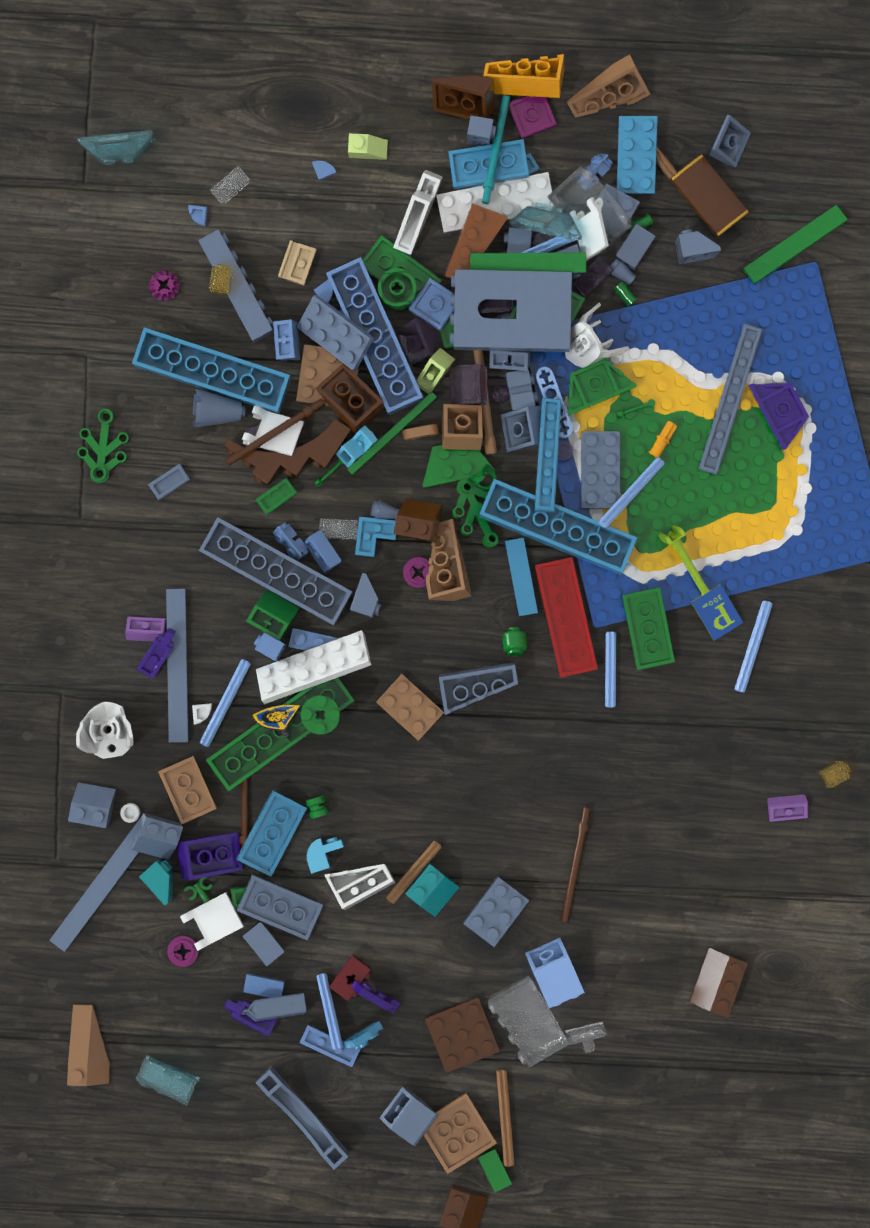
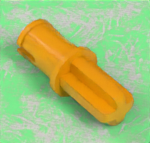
[649,421,677,458]

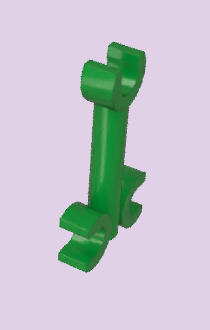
[184,877,213,903]

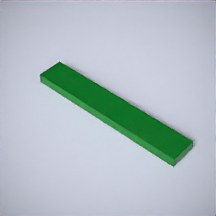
[743,205,848,285]
[470,252,586,272]
[348,392,437,476]

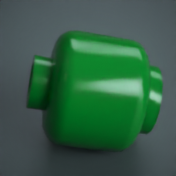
[502,627,528,657]

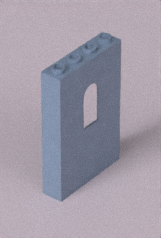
[450,270,572,352]

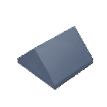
[709,115,751,167]

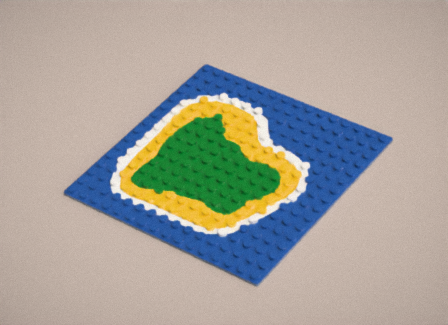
[529,262,870,628]

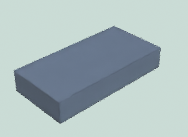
[148,464,191,501]

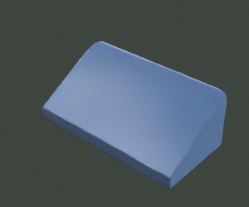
[304,530,341,573]
[243,973,285,998]

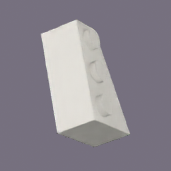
[325,864,395,910]

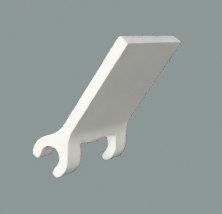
[569,197,609,261]
[242,406,304,456]
[180,892,244,950]

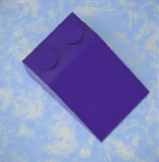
[177,832,243,880]

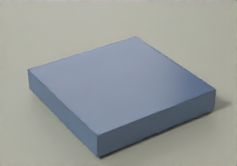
[409,278,454,331]

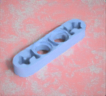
[536,367,573,439]

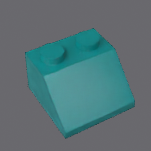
[139,859,174,905]
[405,863,459,917]

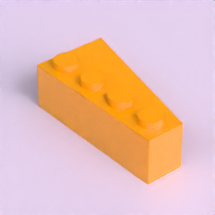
[483,54,564,98]

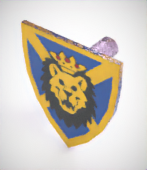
[253,705,300,737]

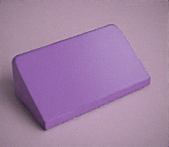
[125,617,166,641]
[767,795,808,822]

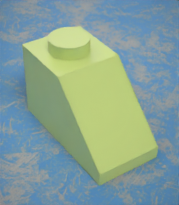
[348,133,388,160]
[416,348,455,394]

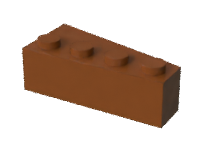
[444,203,508,278]

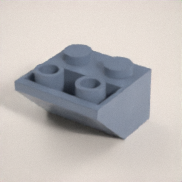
[380,1087,438,1146]

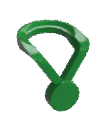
[469,464,497,490]

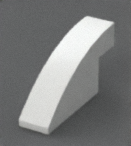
[393,170,443,255]

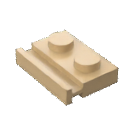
[278,240,317,286]

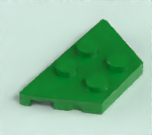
[568,358,637,416]
[423,445,495,488]

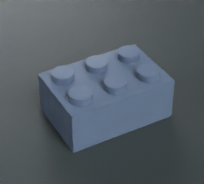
[463,876,529,947]

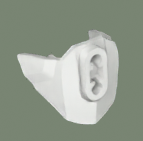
[565,302,629,368]
[76,702,133,759]

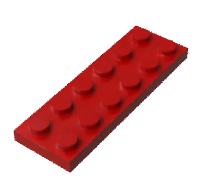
[535,557,598,678]

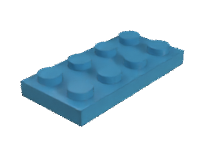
[617,116,658,194]
[448,139,529,189]
[236,790,307,877]

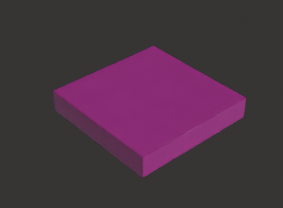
[508,96,557,140]

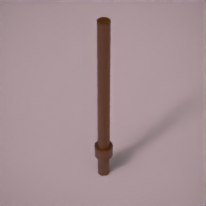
[225,399,325,466]
[239,779,249,849]
[561,807,591,922]

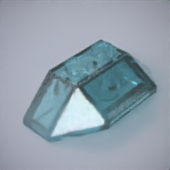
[77,130,155,165]
[509,203,582,240]

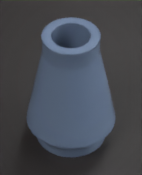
[607,258,636,285]
[371,500,400,520]

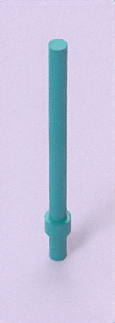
[482,95,510,204]

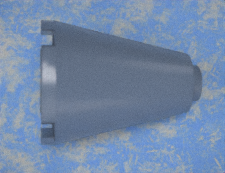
[193,389,245,428]

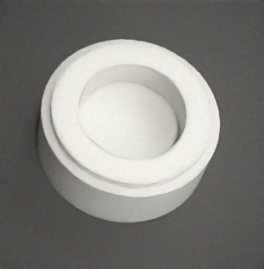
[120,803,140,823]

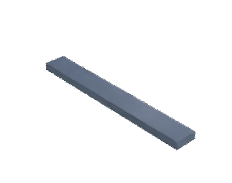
[698,324,762,475]
[166,589,189,742]
[49,816,142,952]

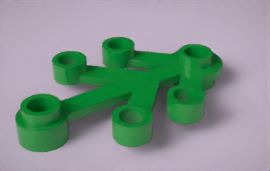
[77,409,130,483]
[452,478,499,548]

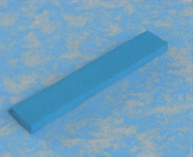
[534,398,562,513]

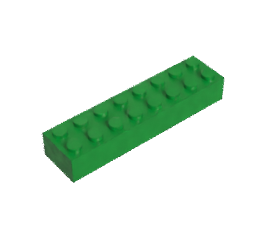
[206,677,355,792]

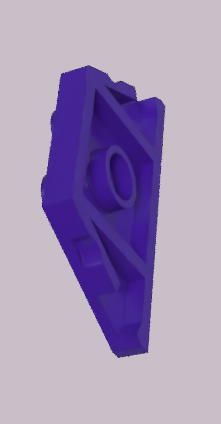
[748,383,809,451]

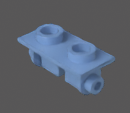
[575,154,613,191]
[273,522,309,561]

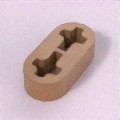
[402,424,439,441]

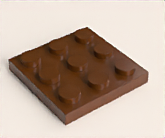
[425,997,500,1073]

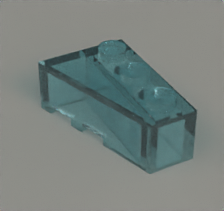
[136,1055,200,1106]

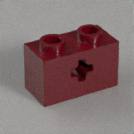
[329,954,371,1001]

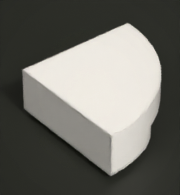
[192,704,212,724]

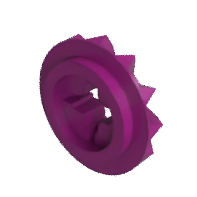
[149,270,180,301]
[403,557,429,588]
[167,936,198,967]

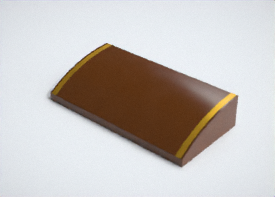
[670,154,749,238]

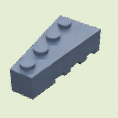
[438,662,518,715]

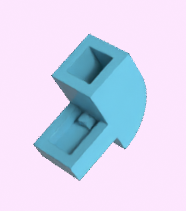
[336,426,378,468]
[307,837,344,874]

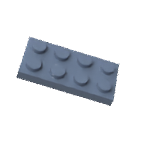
[297,295,374,370]
[581,431,620,509]
[236,874,323,940]

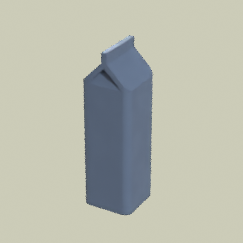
[242,993,306,1021]

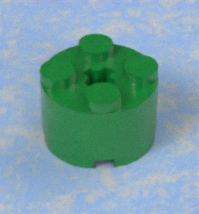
[378,268,417,310]
[301,695,340,735]

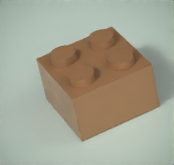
[442,404,483,450]

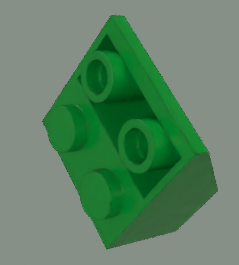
[246,589,300,641]

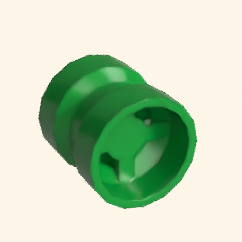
[306,795,329,819]

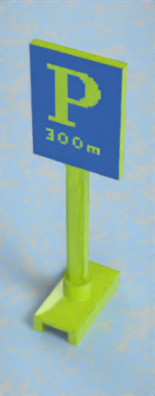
[658,524,743,641]

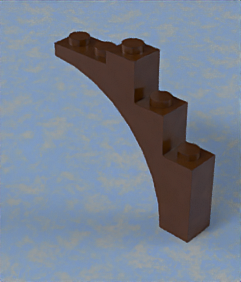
[224,419,352,486]

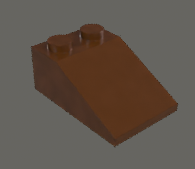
[432,75,495,120]
[316,363,384,434]

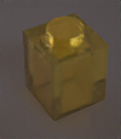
[209,264,233,295]
[819,760,851,788]

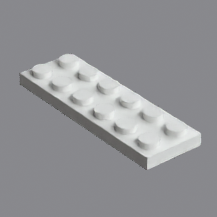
[436,172,556,233]
[256,630,371,704]

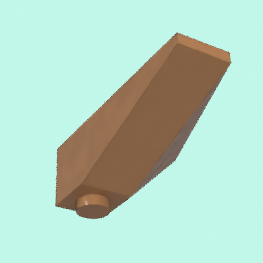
[567,55,650,118]
[426,519,472,601]
[67,1004,110,1086]

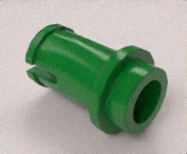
[628,214,653,233]
[614,281,637,306]

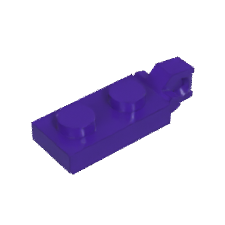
[136,627,176,679]
[351,981,401,1014]
[224,999,277,1037]

